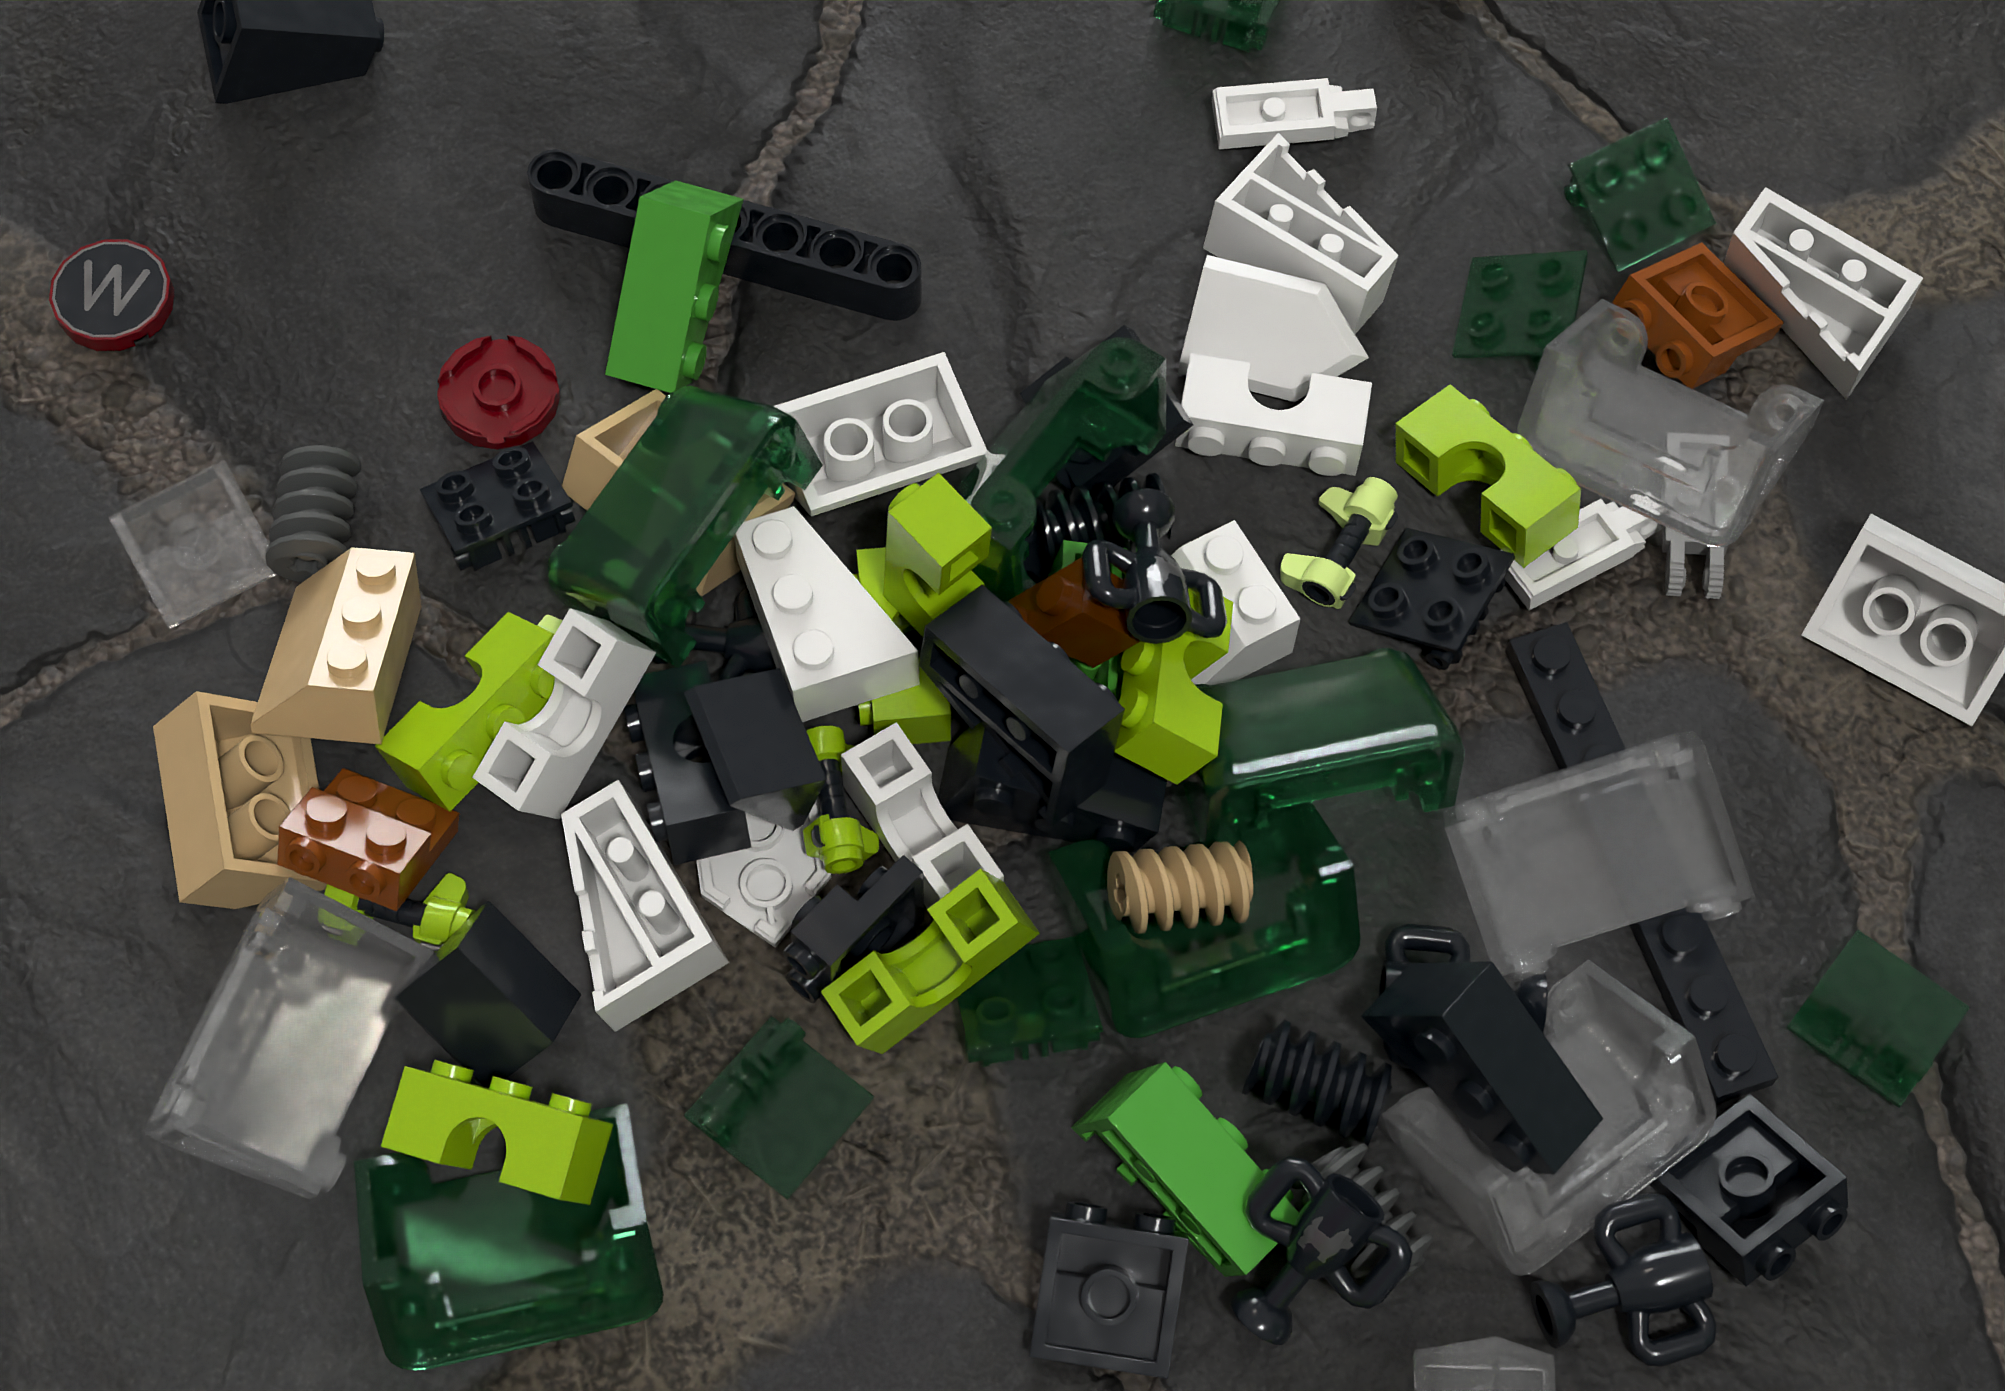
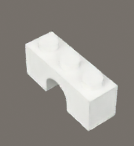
[1175,353,1372,476]
[472,608,656,819]
[841,722,1004,909]

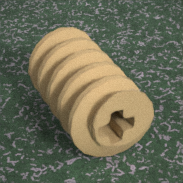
[1107,840,1253,934]

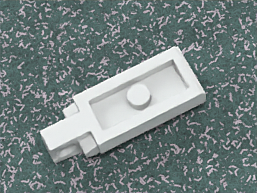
[1212,78,1377,149]
[1501,492,1665,610]

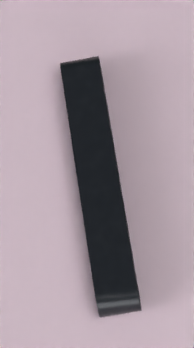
[527,149,922,321]

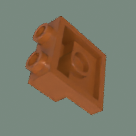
[1609,242,1784,390]
[277,768,460,911]

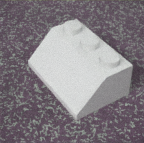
[769,352,988,516]
[1802,514,2005,726]

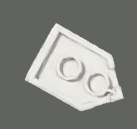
[1178,255,1369,402]
[696,796,831,948]

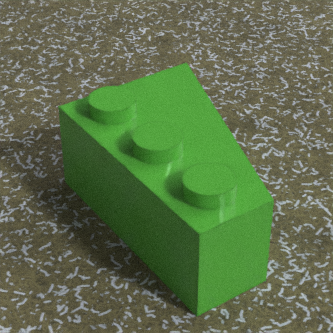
[605,180,744,394]
[1071,1062,1299,1277]

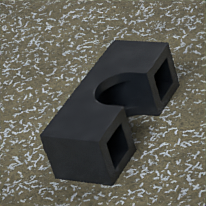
[624,661,752,865]

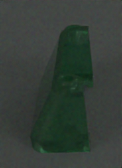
[956,337,1166,602]
[547,386,823,668]
[1182,648,1465,849]
[1048,771,1361,1038]
[354,1103,664,1371]

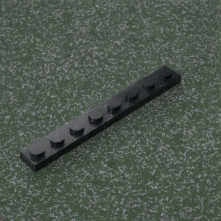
[1505,622,1779,1106]

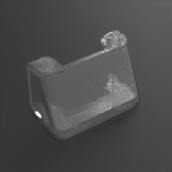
[1517,299,1824,548]
[1443,731,1755,981]
[144,877,434,1199]
[1382,960,1716,1276]

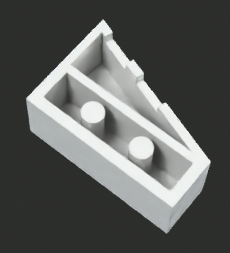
[1203,133,1399,334]
[1724,187,1923,400]
[733,506,920,722]
[561,780,729,1032]

